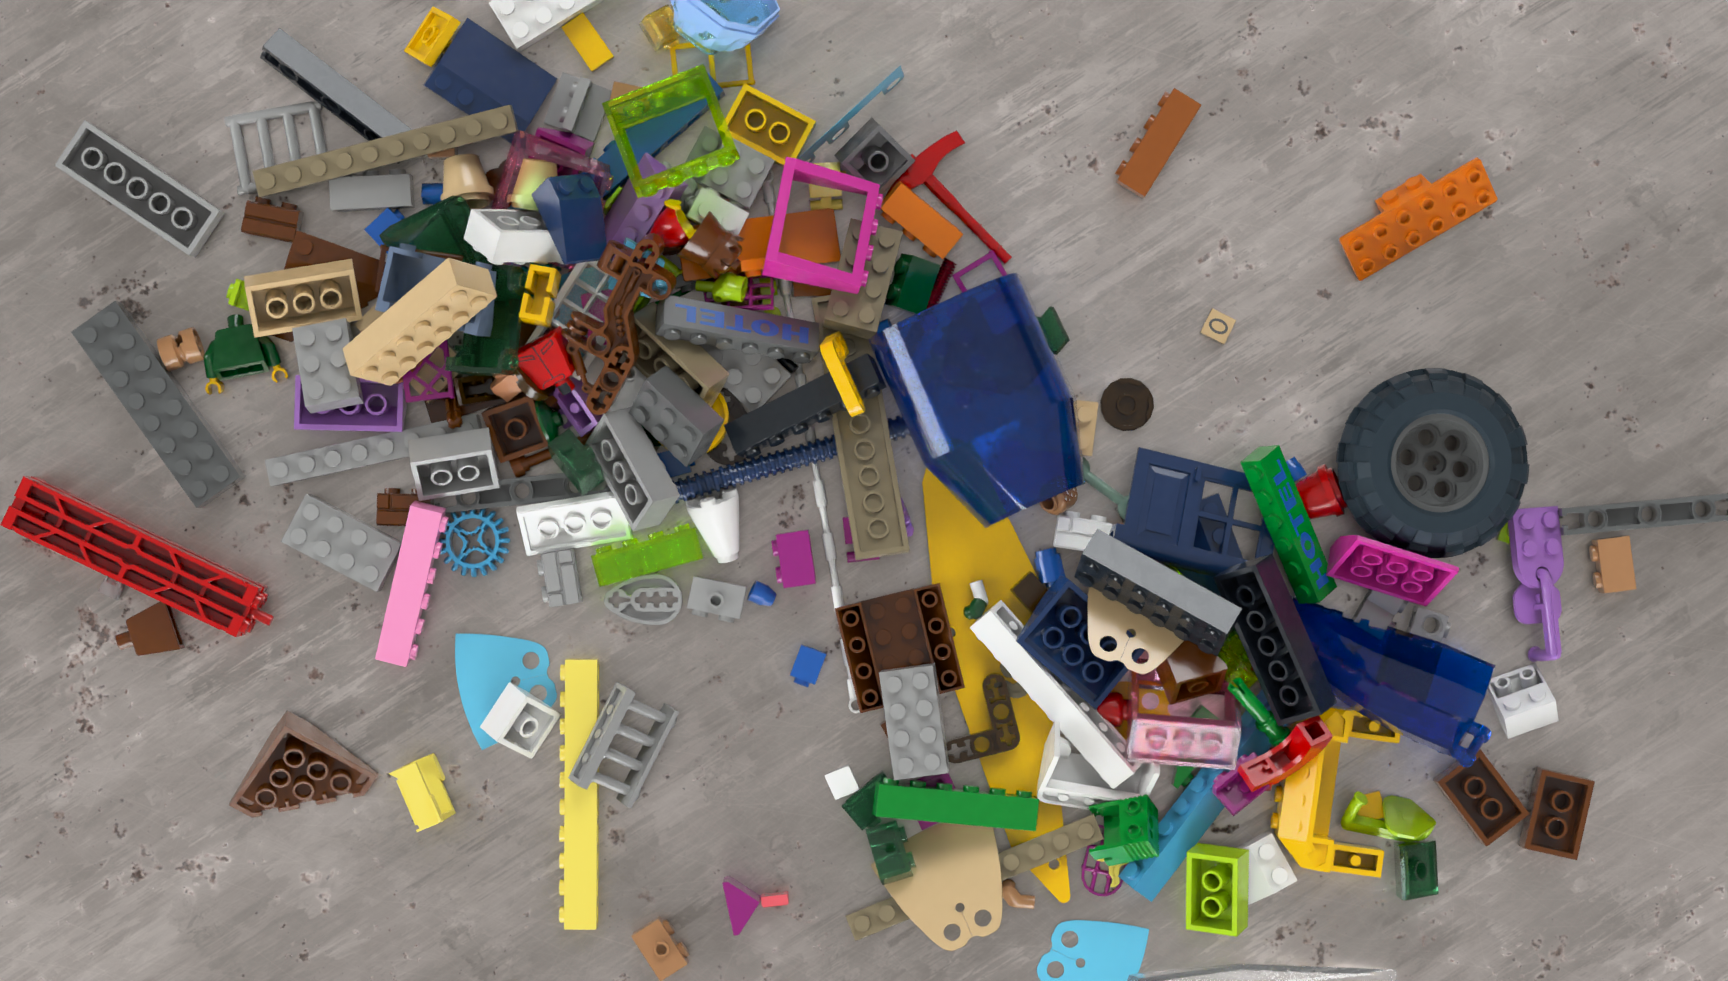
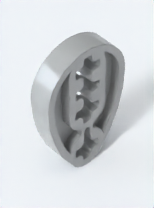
[604,574,683,625]

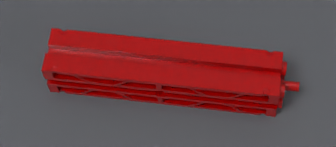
[0,476,274,637]

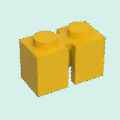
[519,264,562,328]

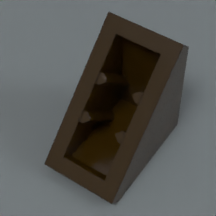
[454,372,502,406]

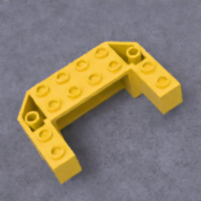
[1270,706,1403,878]

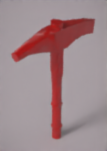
[880,130,1012,264]

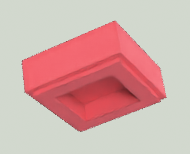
[761,891,789,908]

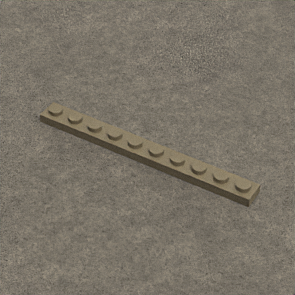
[252,105,519,197]
[845,814,1104,941]

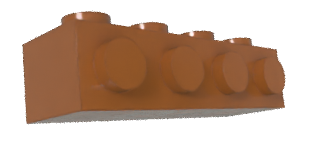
[1115,88,1201,199]

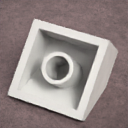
[480,682,561,759]

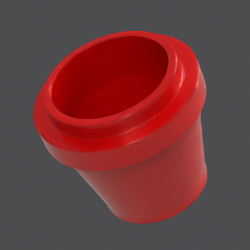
[1295,464,1348,520]

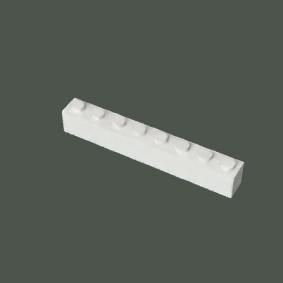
[970,600,1144,789]

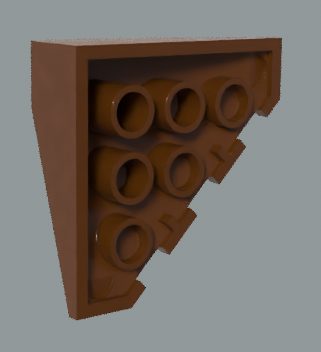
[272,230,386,342]
[229,710,378,818]

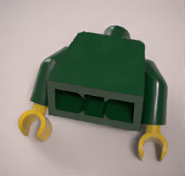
[203,314,289,395]

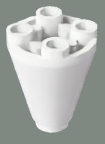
[685,487,739,563]

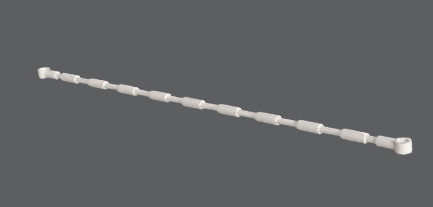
[762,170,860,713]

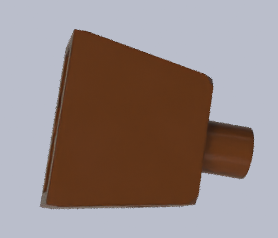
[115,602,185,656]

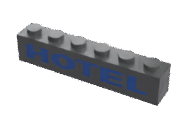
[655,295,819,364]

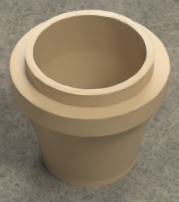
[440,154,495,213]

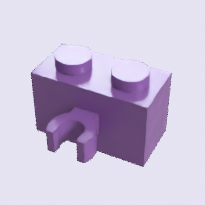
[553,377,603,437]

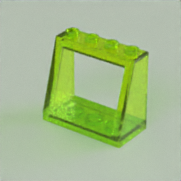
[602,64,740,198]

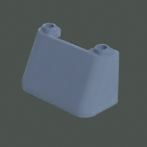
[375,242,497,337]

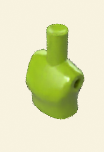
[695,272,748,303]

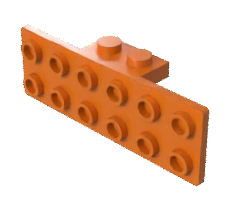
[1339,157,1498,281]
[678,208,841,282]

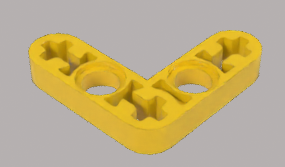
[820,331,865,417]

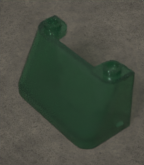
[445,263,527,376]

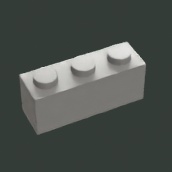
[329,169,415,212]

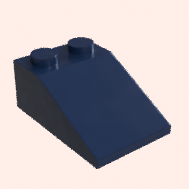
[531,173,607,265]

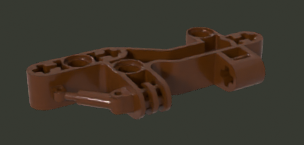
[561,233,677,415]

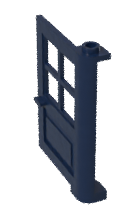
[1109,447,1274,577]

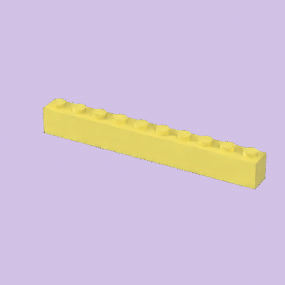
[559,658,599,930]

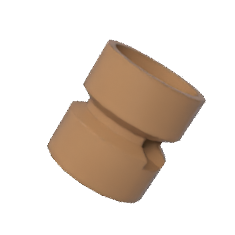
[157,327,205,372]

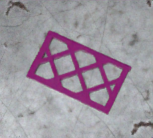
[403,340,455,403]

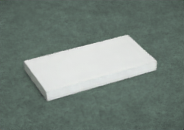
[517,491,633,556]

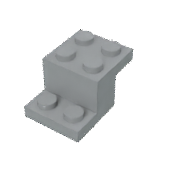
[680,126,775,209]

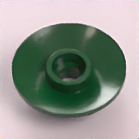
[535,399,564,448]

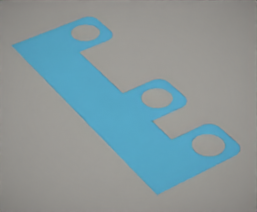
[798,65,904,163]

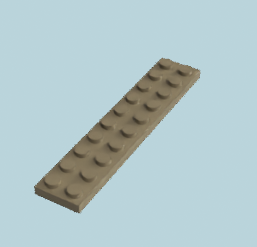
[811,295,910,560]

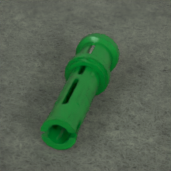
[1228,677,1291,747]

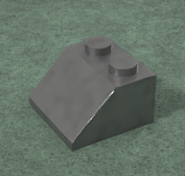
[834,117,915,194]

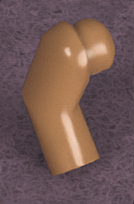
[1002,879,1035,909]

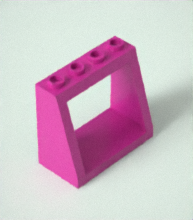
[762,157,883,294]

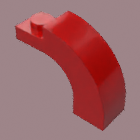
[1237,715,1333,792]

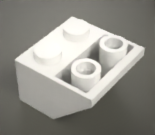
[1485,663,1559,739]

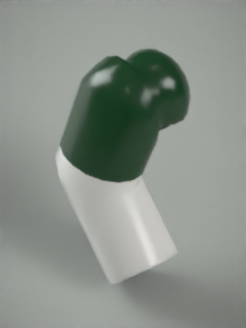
[963,580,989,620]

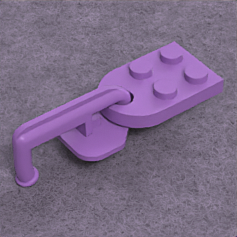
[1508,506,1564,662]

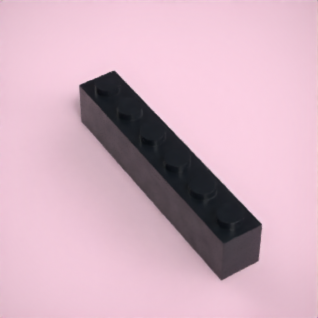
[724,353,887,459]

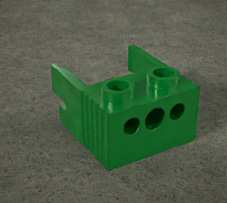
[1089,794,1159,866]

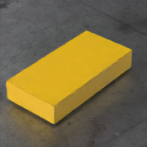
[561,12,614,72]

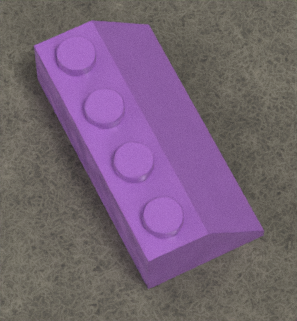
[604,153,688,261]
[294,375,407,432]

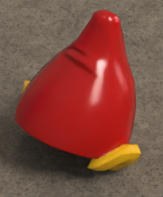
[647,199,696,250]

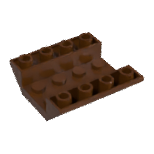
[835,583,965,713]

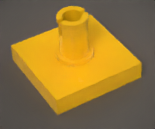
[404,6,461,67]

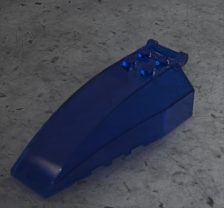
[1291,596,1496,768]

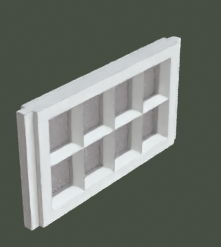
[526,261,613,381]

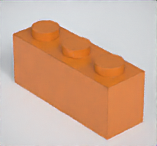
[880,181,963,259]

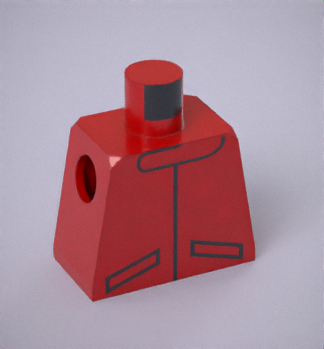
[512,326,576,396]

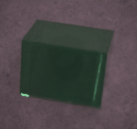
[1394,841,1439,901]

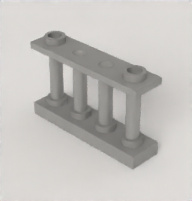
[568,682,679,808]

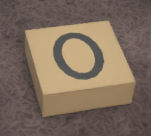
[1200,308,1236,345]

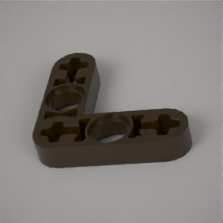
[946,673,1020,764]

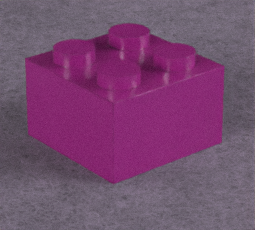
[771,529,816,588]

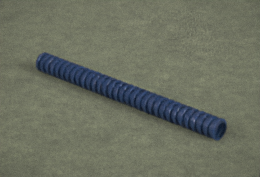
[672,411,923,504]

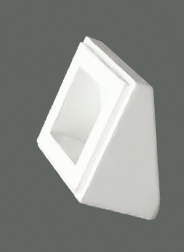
[824,764,860,800]

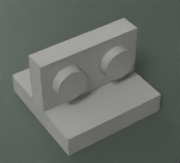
[544,72,612,142]

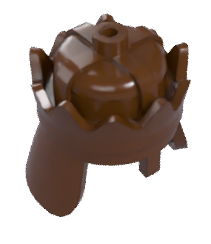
[676,211,744,279]

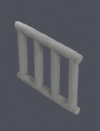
[224,101,327,195]

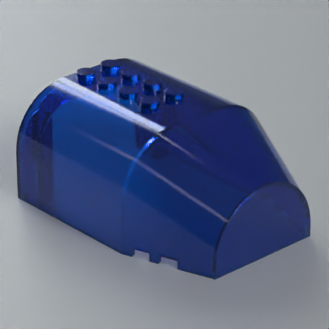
[868,273,1085,528]

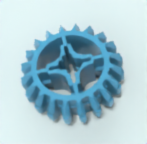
[439,508,511,577]

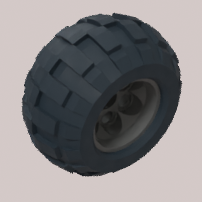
[1336,368,1530,558]

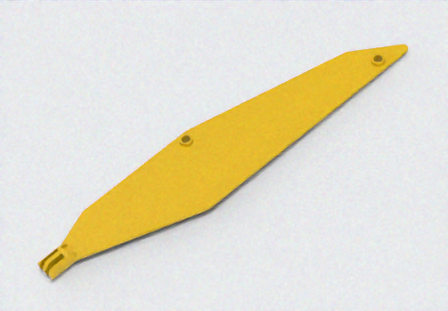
[922,437,1070,903]

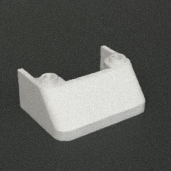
[1037,721,1160,810]

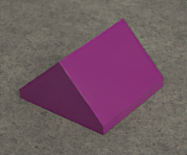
[722,876,761,936]

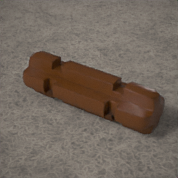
[445,387,463,429]

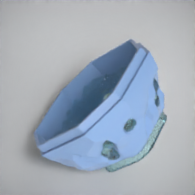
[670,0,780,55]

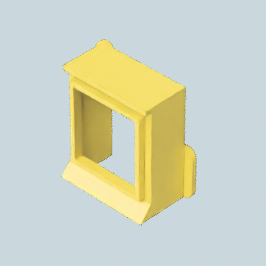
[389,753,456,832]

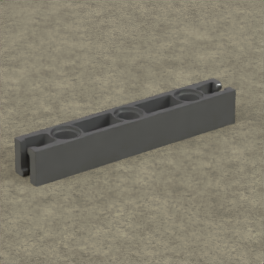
[435,469,611,513]
[1558,493,1728,535]

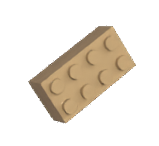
[244,259,363,338]

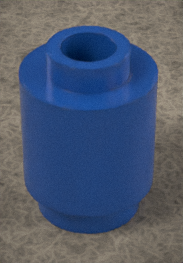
[1034,547,1066,588]

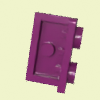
[1212,752,1270,817]

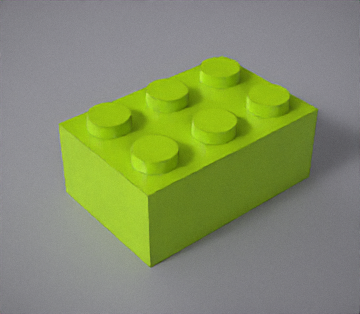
[1186,843,1249,937]

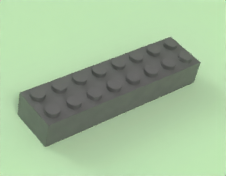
[71,301,246,508]

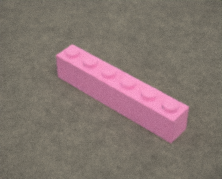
[375,501,449,667]

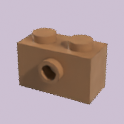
[631,916,690,981]

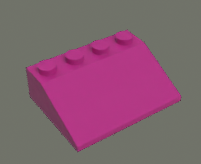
[1326,535,1459,607]

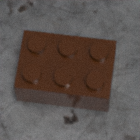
[1433,747,1529,847]
[1519,767,1595,860]

